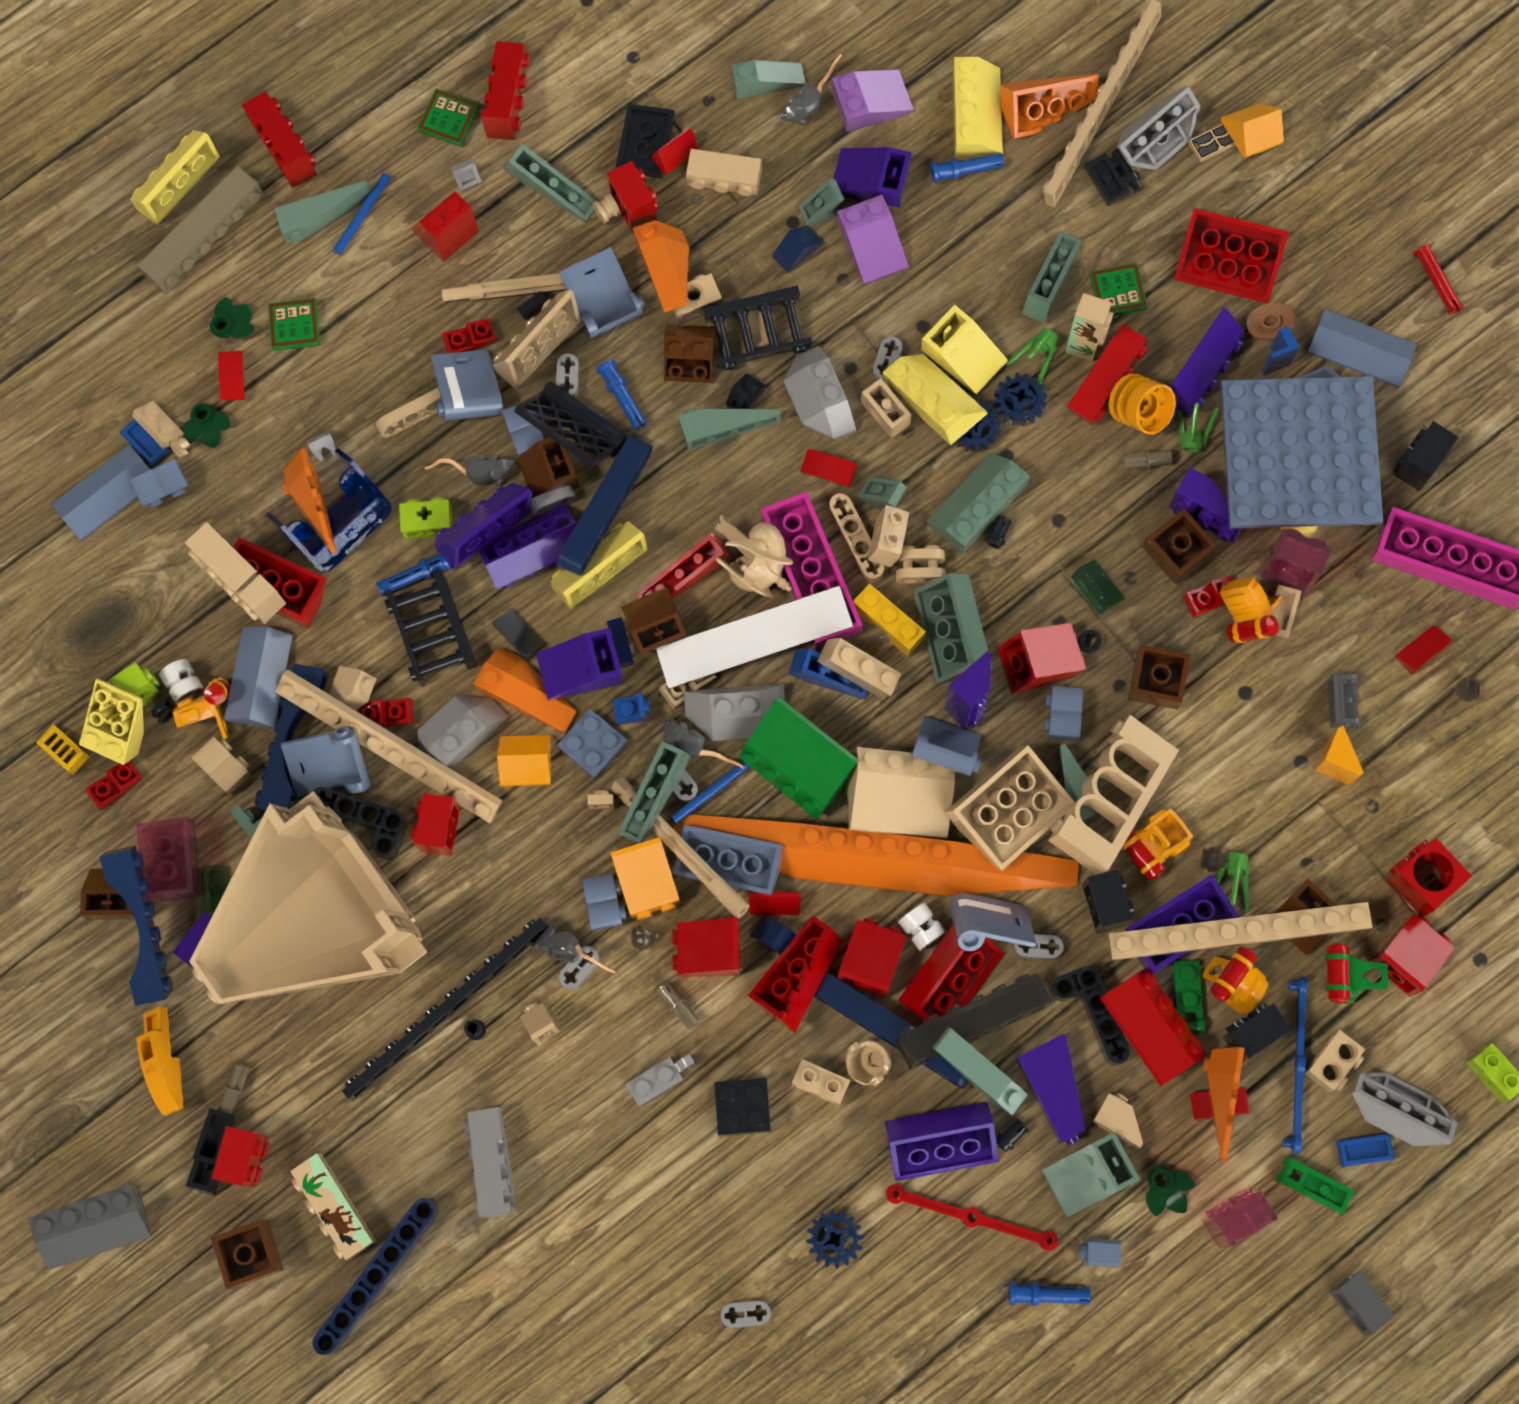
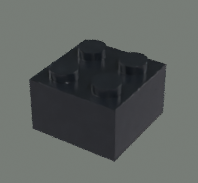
[1395,421,1459,492]
[1082,869,1135,934]
[1222,1003,1292,1062]
[714,1078,771,1137]

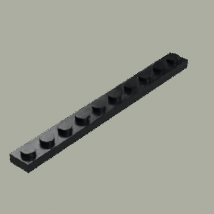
[342,918,547,1101]

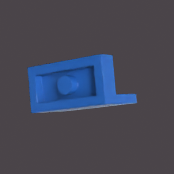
[1261,326,1299,376]

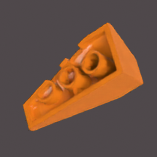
[1000,74,1099,139]
[633,220,690,313]
[282,448,337,553]
[473,647,577,734]
[1203,1047,1245,1164]

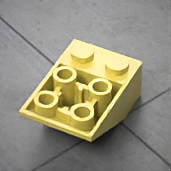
[921,305,1008,395]
[79,678,144,765]

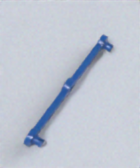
[1282,976,1307,1154]

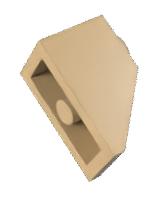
[329,666,376,711]
[520,1002,561,1045]
[1091,1092,1143,1149]

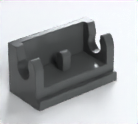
[1328,673,1360,728]
[1330,1271,1395,1336]

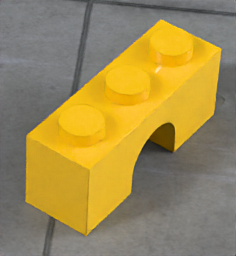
[853,583,926,657]

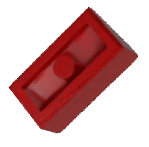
[651,127,699,176]
[1395,625,1453,675]
[749,891,801,916]

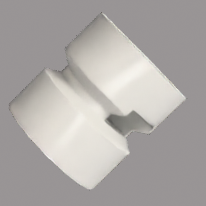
[159,659,205,705]
[898,903,946,951]

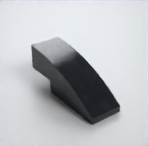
[186,1108,235,1196]

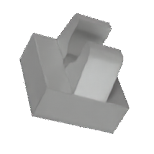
[450,158,482,191]
[307,430,336,461]

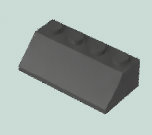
[29,1185,152,1270]

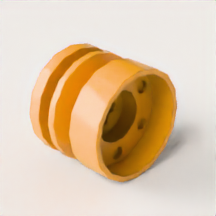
[1109,374,1176,434]

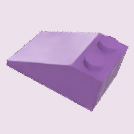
[832,69,914,133]
[837,195,909,285]

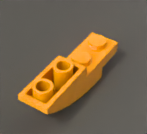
[136,1006,183,1116]

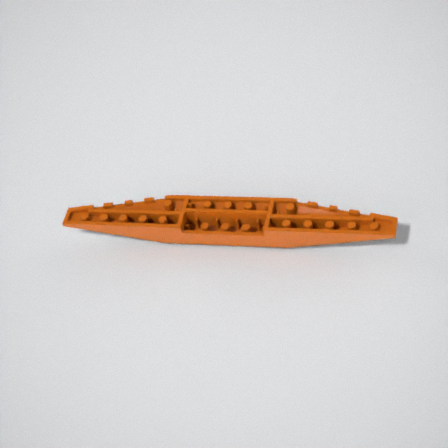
[673,814,1079,897]

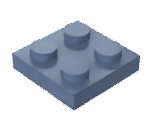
[557,709,628,779]

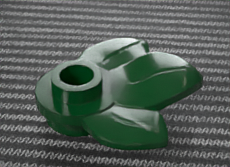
[210,297,255,339]
[183,403,231,448]
[1146,1166,1195,1216]

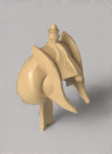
[715,515,793,598]

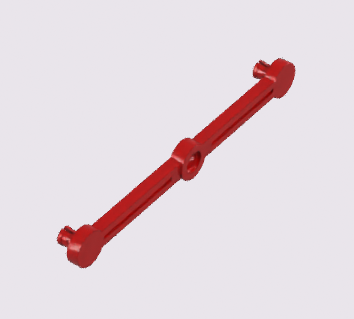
[886,1184,1058,1251]

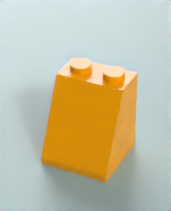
[610,837,681,921]

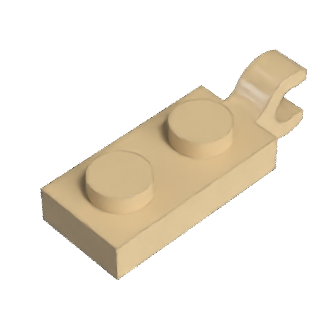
[132,401,190,458]

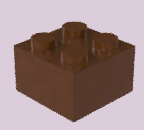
[1143,509,1217,584]
[1128,645,1191,710]
[211,1219,284,1289]

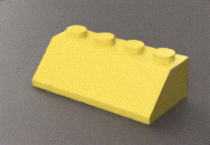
[953,57,1003,157]
[130,130,220,225]
[882,354,987,445]
[550,521,648,610]

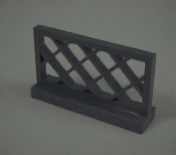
[514,381,627,468]

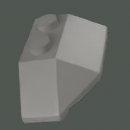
[1117,86,1200,170]
[783,346,857,440]
[684,684,785,741]
[418,696,509,770]
[1353,1073,1458,1146]

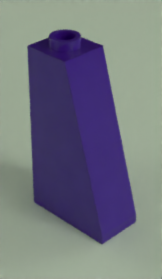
[1016,1034,1085,1146]

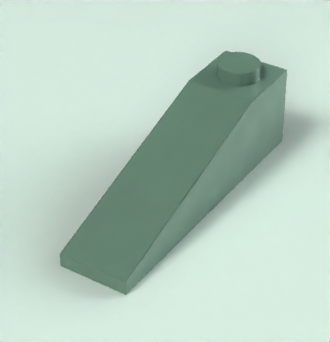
[504,144,596,222]
[274,180,370,243]
[1022,231,1082,323]
[678,409,781,450]
[618,741,691,843]
[932,1027,1028,1115]

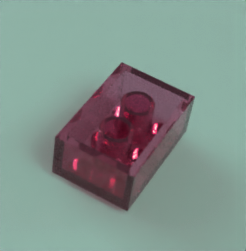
[1260,529,1332,595]
[137,817,201,903]
[1202,1189,1278,1248]

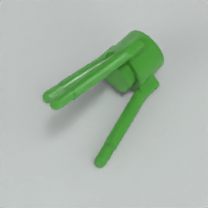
[1006,328,1058,386]
[1178,403,1219,453]
[1215,852,1250,912]

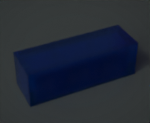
[607,617,635,668]

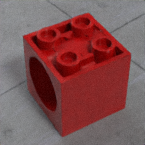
[1386,838,1472,917]

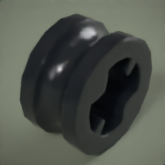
[1078,630,1102,653]
[151,699,176,724]

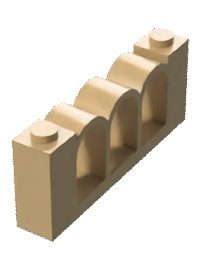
[1048,715,1179,875]

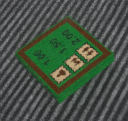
[417,88,480,148]
[1089,262,1148,316]
[268,298,321,351]

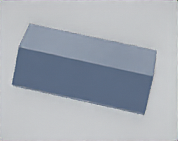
[1307,309,1417,388]
[52,444,150,541]
[224,627,293,729]
[673,825,783,895]

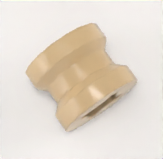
[592,193,621,224]

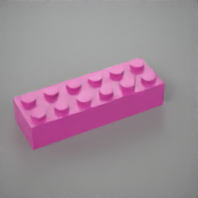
[760,491,863,651]
[1371,507,1519,610]

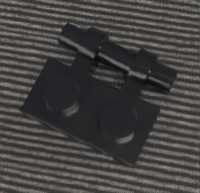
[1084,148,1143,206]

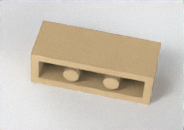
[686,149,762,196]
[817,638,901,697]

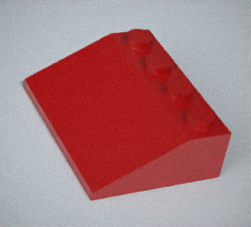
[1174,207,1289,303]

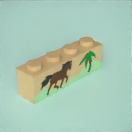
[1065,293,1114,362]
[290,1153,377,1261]

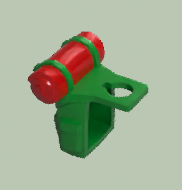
[1325,943,1388,1004]

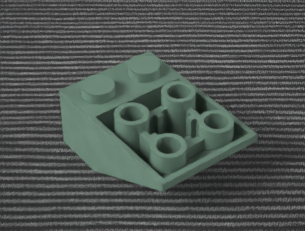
[1042,1132,1140,1218]

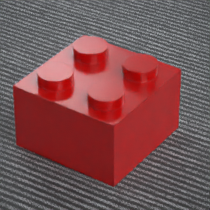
[606,161,659,233]
[411,793,461,857]
[211,1126,270,1188]

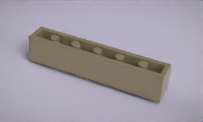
[138,165,263,293]

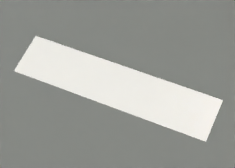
[656,586,853,689]

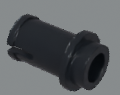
[516,291,547,320]
[987,516,1012,549]
[464,1019,486,1041]
[996,1119,1029,1152]

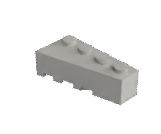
[464,1107,517,1218]

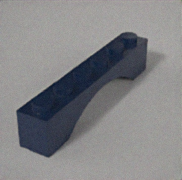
[255,664,328,813]
[99,845,173,1006]

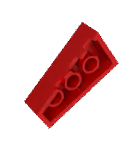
[481,41,530,140]
[242,91,317,189]
[1067,324,1149,425]
[748,915,842,1033]

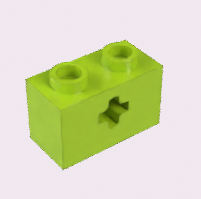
[399,497,453,539]
[110,662,162,706]
[1465,1043,1519,1103]

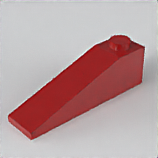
[635,533,734,599]

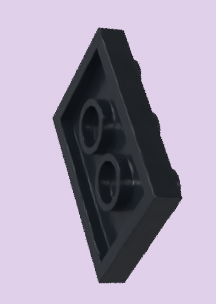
[615,103,675,179]

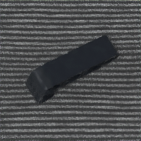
[312,787,408,860]
[1050,966,1130,1066]

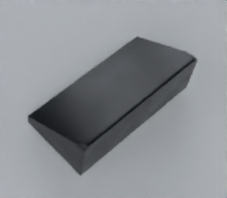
[492,610,545,662]

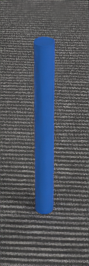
[333,173,391,255]
[671,761,750,825]

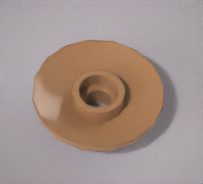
[1246,303,1296,340]

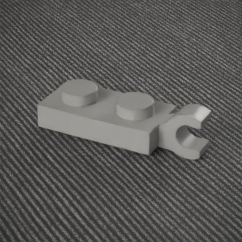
[626,1054,696,1107]

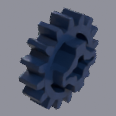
[993,373,1047,427]
[957,399,1001,453]
[806,1210,864,1269]

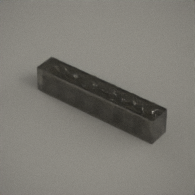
[896,973,1052,1070]

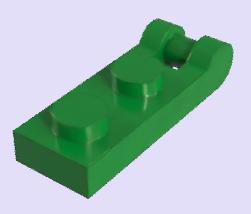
[1172,961,1205,1034]
[1274,1156,1354,1215]

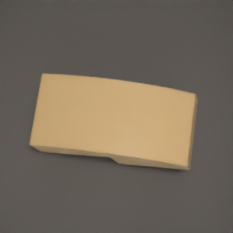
[659,673,716,709]

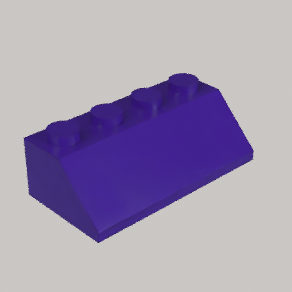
[1170,307,1244,417]
[435,482,532,569]
[479,504,577,589]
[944,651,991,730]
[1124,874,1240,974]
[885,1102,999,1181]

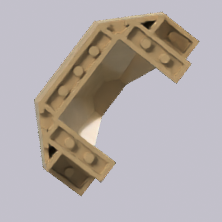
[189,791,427,1004]

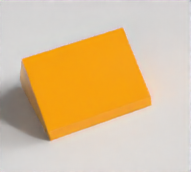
[1220,103,1284,158]
[1315,726,1364,785]
[497,735,551,786]

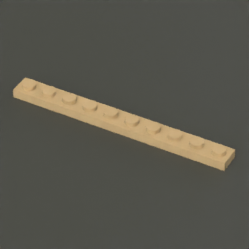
[1043,0,1162,207]
[275,669,503,823]
[1107,902,1373,961]

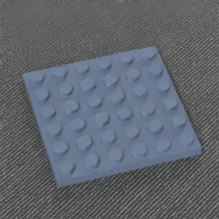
[1220,376,1383,528]

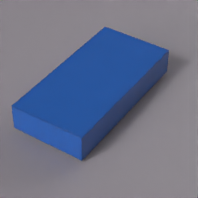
[120,419,171,468]
[1336,1133,1395,1168]

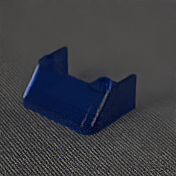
[266,448,392,572]

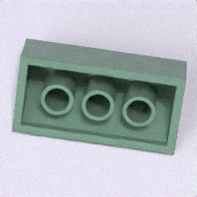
[926,453,1030,555]
[913,573,993,684]

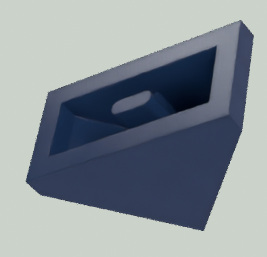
[772,225,823,273]
[750,915,796,956]

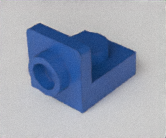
[613,692,650,726]

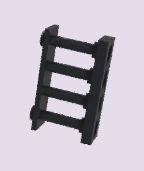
[703,285,812,371]
[384,571,478,687]

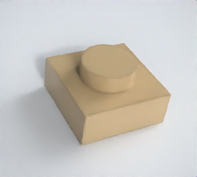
[587,790,615,809]

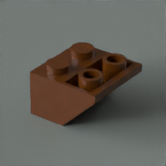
[664,324,715,383]
[517,438,580,498]
[621,587,687,655]
[80,869,135,920]
[1274,879,1337,955]

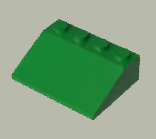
[739,697,859,820]

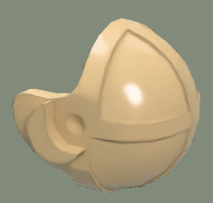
[846,1040,891,1087]

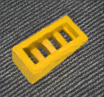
[36,724,90,775]

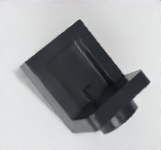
[726,373,766,409]

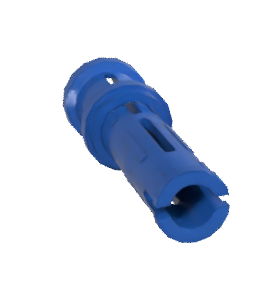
[930,153,1004,183]
[596,359,648,431]
[376,554,452,597]
[1008,1281,1091,1306]

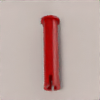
[1413,244,1464,315]

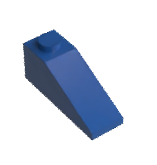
[788,648,867,699]

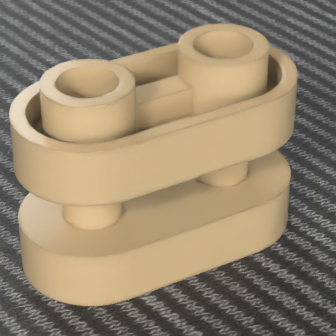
[896,545,946,585]

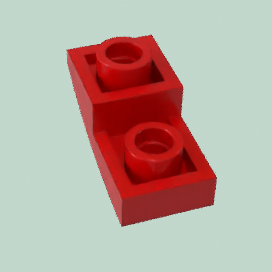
[442,318,497,353]
[218,351,245,401]
[800,449,858,488]
[1182,575,1234,618]
[359,698,414,728]
[85,761,142,811]
[1190,1087,1250,1121]

